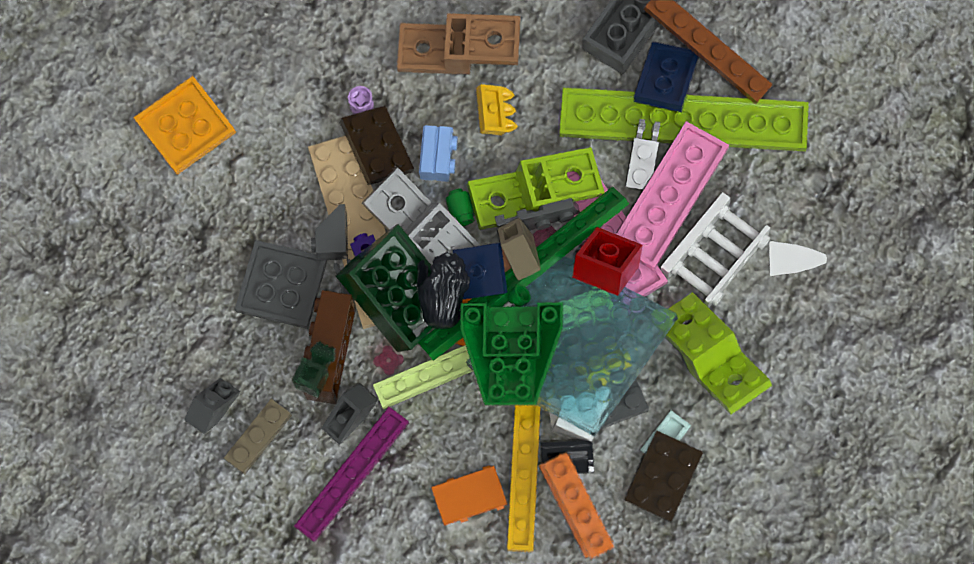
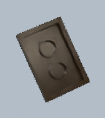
[339,106,414,185]
[625,431,704,523]

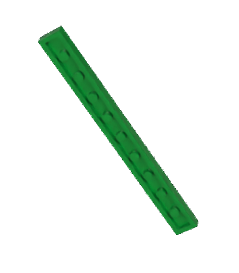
[418,187,629,361]

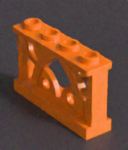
[538,453,614,558]

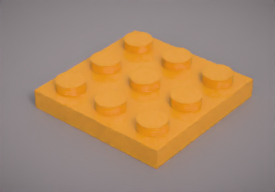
[133,76,236,175]

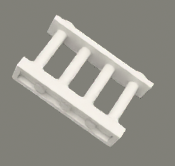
[661,192,770,308]

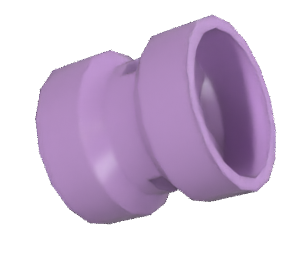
[348,86,374,114]

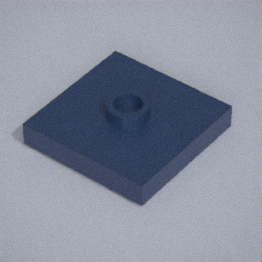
[453,243,507,300]

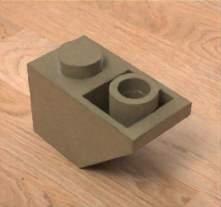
[497,217,541,280]

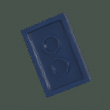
[634,41,699,112]

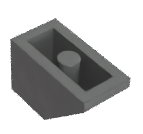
[311,204,348,261]
[321,384,378,445]

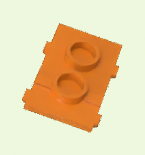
[431,465,507,526]

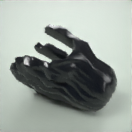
[416,252,470,329]

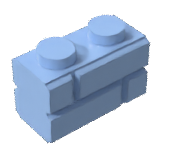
[419,125,458,182]

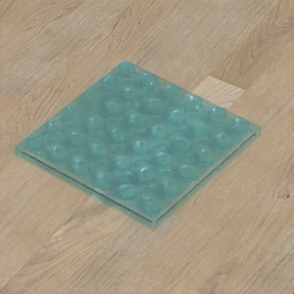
[466,256,678,437]

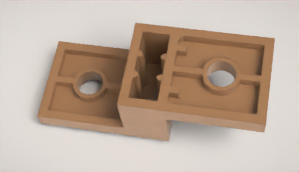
[397,13,521,74]

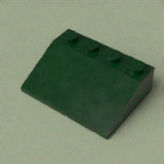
[336,224,432,352]

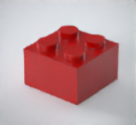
[572,227,643,296]

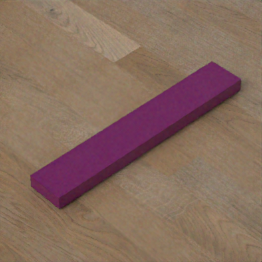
[294,407,409,543]

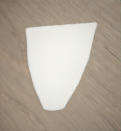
[769,241,827,276]

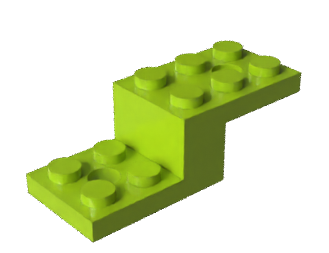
[467,147,605,230]
[652,292,772,415]

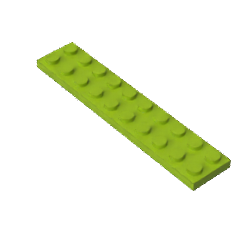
[560,88,809,152]

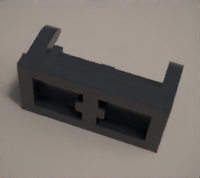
[541,440,594,474]

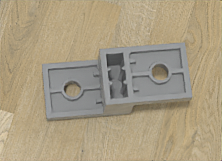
[362,168,481,265]

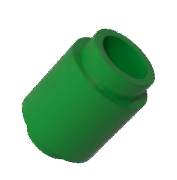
[445,189,475,227]

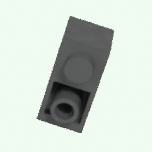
[184,378,240,434]

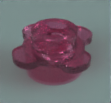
[373,346,404,375]

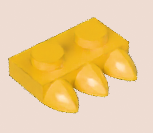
[476,84,518,135]

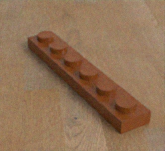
[643,0,773,105]

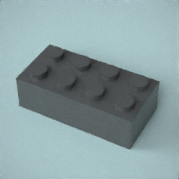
[583,0,677,75]

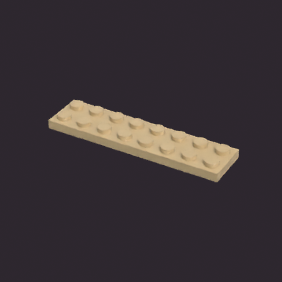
[308,136,386,329]

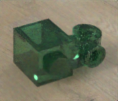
[292,341,336,398]

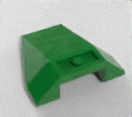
[460,302,563,406]

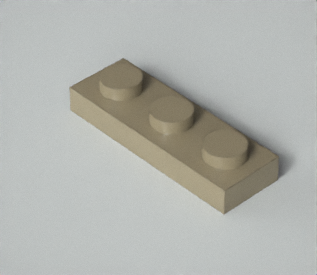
[224,399,292,475]

